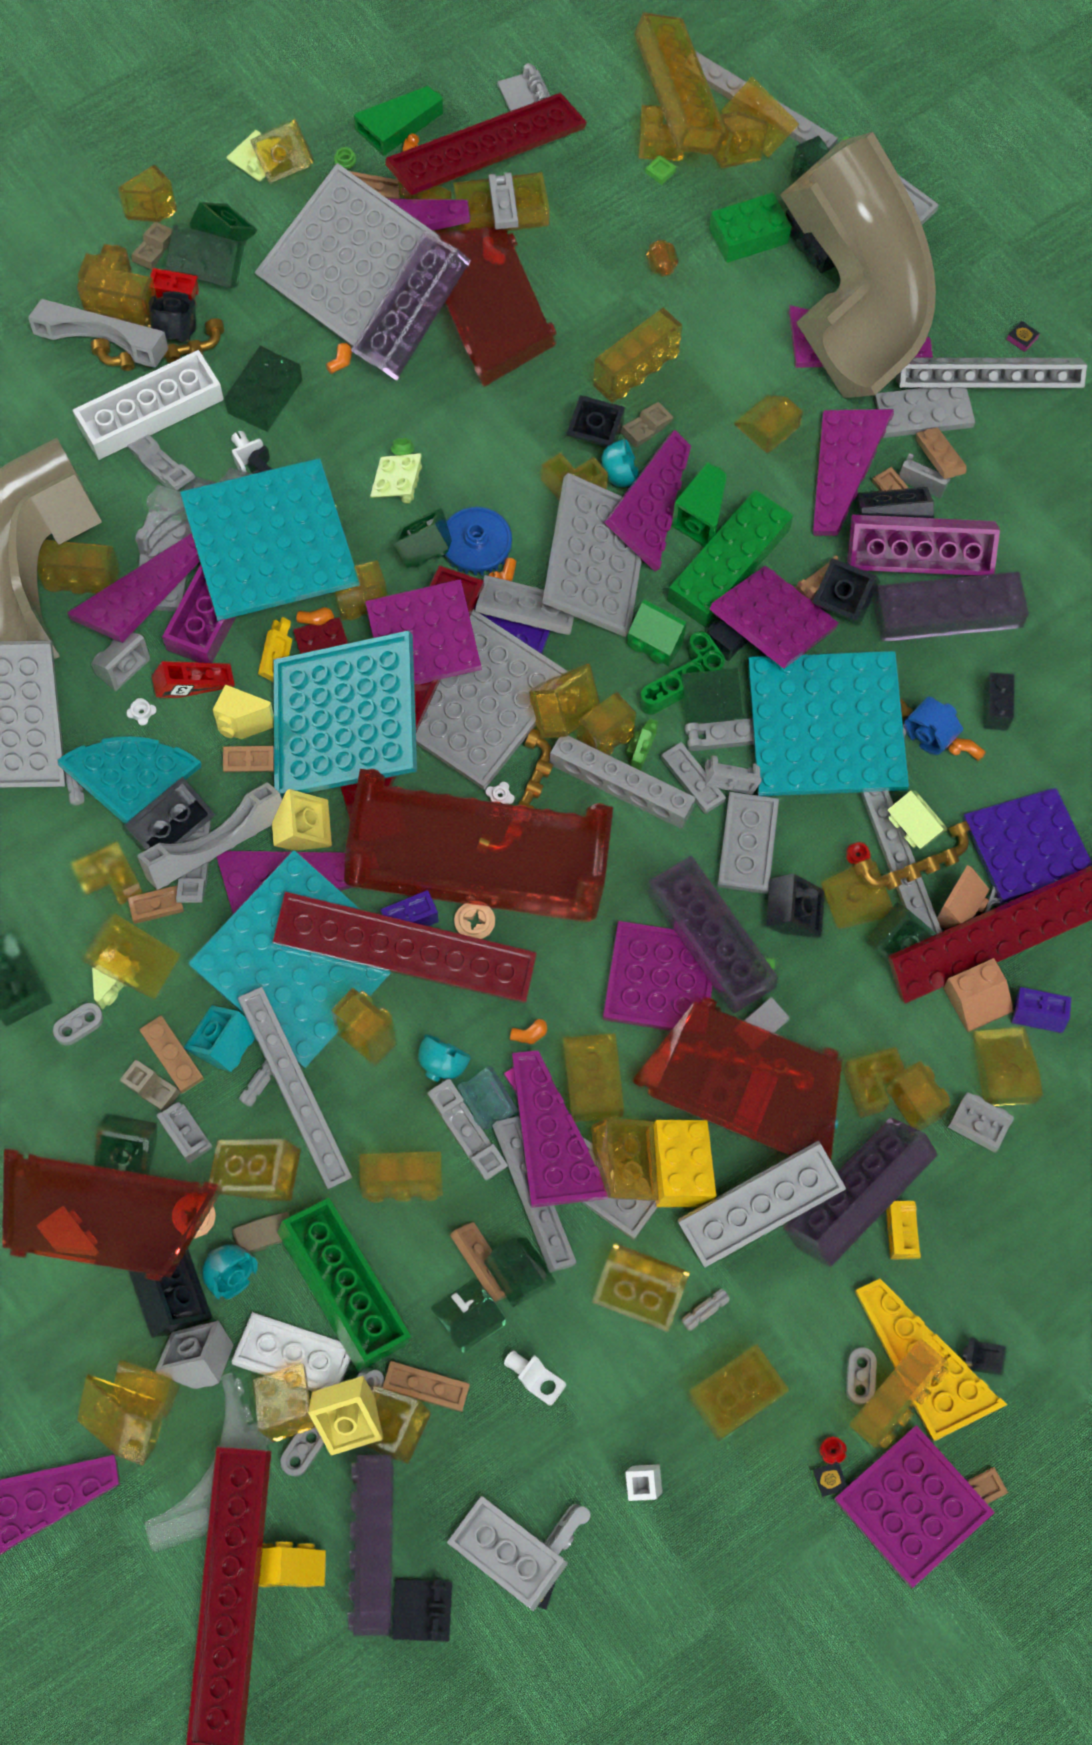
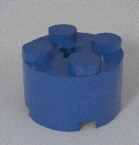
[904,696,964,755]

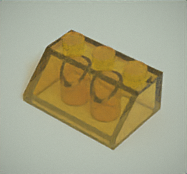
[592,1243,690,1332]

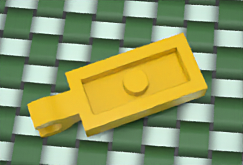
[258,617,293,682]

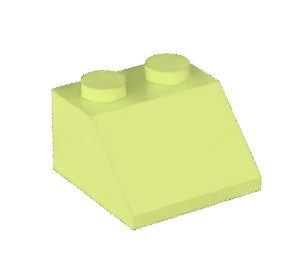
[888,790,948,849]

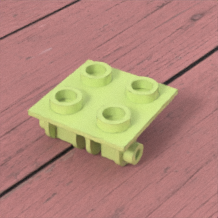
[226,130,289,182]
[370,454,422,503]

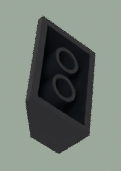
[786,210,836,274]
[857,487,934,518]
[123,776,216,852]
[126,1243,212,1338]

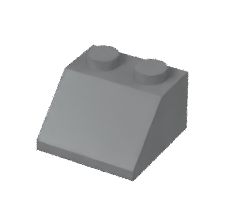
[91,632,150,692]
[156,1321,233,1389]

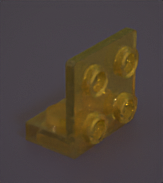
[253,1363,316,1442]

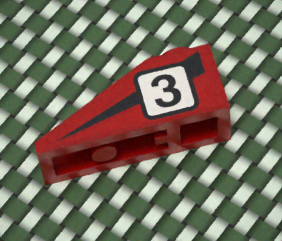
[152,661,235,698]

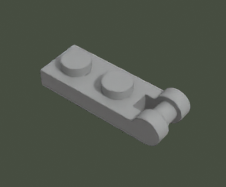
[488,172,518,229]
[684,718,754,751]
[544,1504,590,1555]

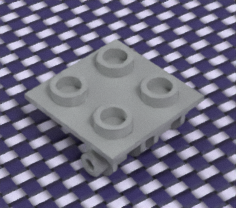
[497,63,550,111]

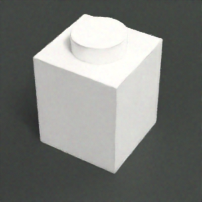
[626,1464,662,1501]

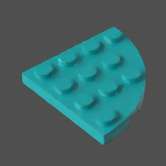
[57,736,201,824]

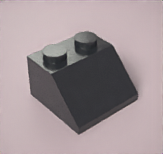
[566,395,625,447]
[812,558,880,625]
[766,874,825,938]

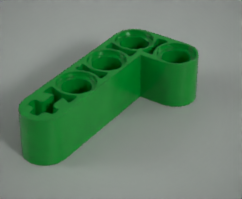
[640,632,725,715]

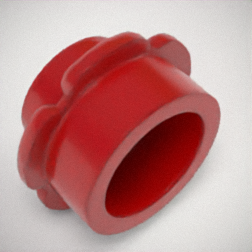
[846,842,871,865]
[819,1437,847,1464]

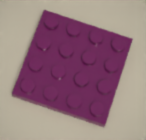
[709,565,839,669]
[365,579,482,685]
[603,921,719,1036]
[834,1425,995,1589]

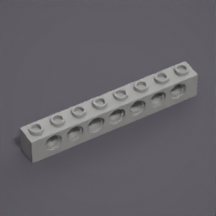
[896,358,1087,388]

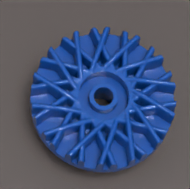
[443,507,512,576]

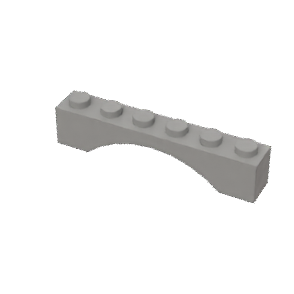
[28,299,168,368]
[137,782,282,890]

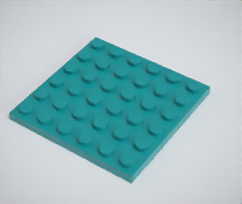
[180,458,359,621]
[274,631,417,798]
[748,651,909,796]
[188,850,392,1069]

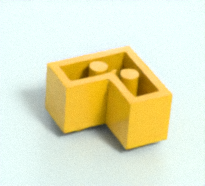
[259,1542,326,1587]

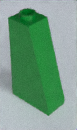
[354,86,443,156]

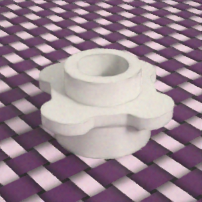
[127,698,156,726]
[486,782,514,809]

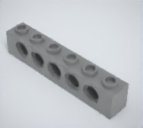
[550,733,696,829]

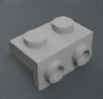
[948,1093,1014,1153]

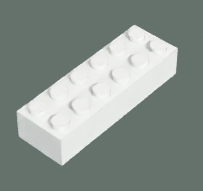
[73,350,224,460]

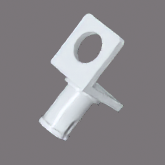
[231,431,263,477]
[504,1350,566,1406]

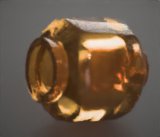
[646,240,679,276]

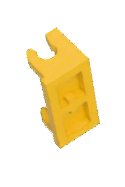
[886,1201,921,1259]

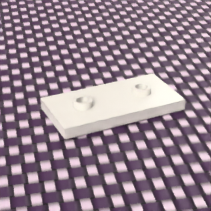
[232,1312,351,1391]

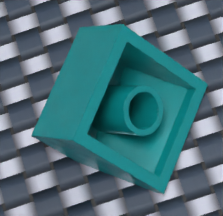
[184,1005,255,1072]

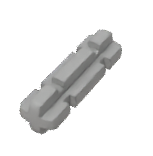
[65,773,85,806]
[239,1060,273,1107]
[681,1289,730,1331]

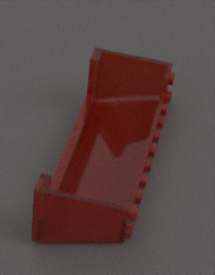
[344,769,613,922]

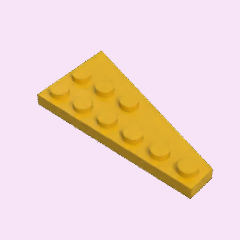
[855,1279,1007,1442]

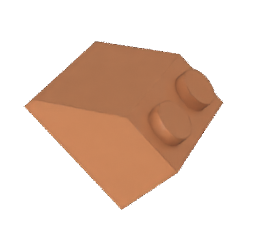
[937,865,989,930]
[943,958,1014,1033]

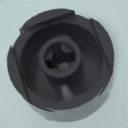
[149,291,197,342]

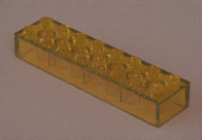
[634,12,727,155]

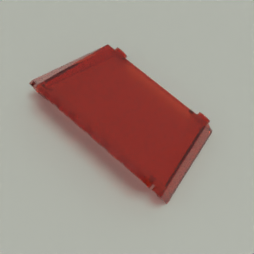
[427,226,557,387]
[633,996,843,1161]
[2,1148,222,1281]

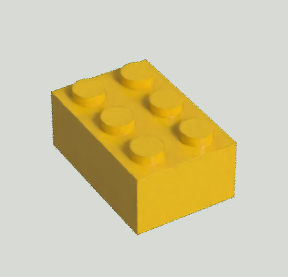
[649,1120,716,1207]

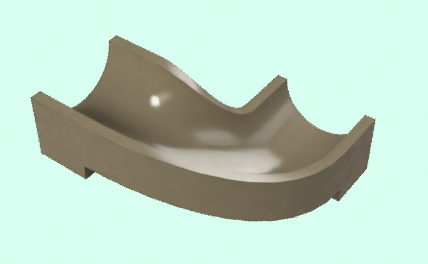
[781,132,936,398]
[0,438,102,659]

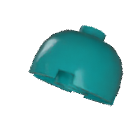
[599,439,639,488]
[418,1034,471,1082]
[202,1244,258,1299]

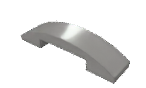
[127,435,195,491]
[176,820,211,903]
[427,1078,508,1181]

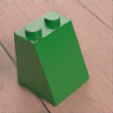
[672,462,727,547]

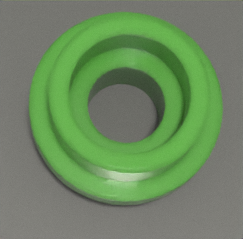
[334,147,356,169]
[391,438,415,456]

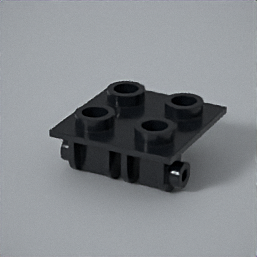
[392,1580,453,1642]

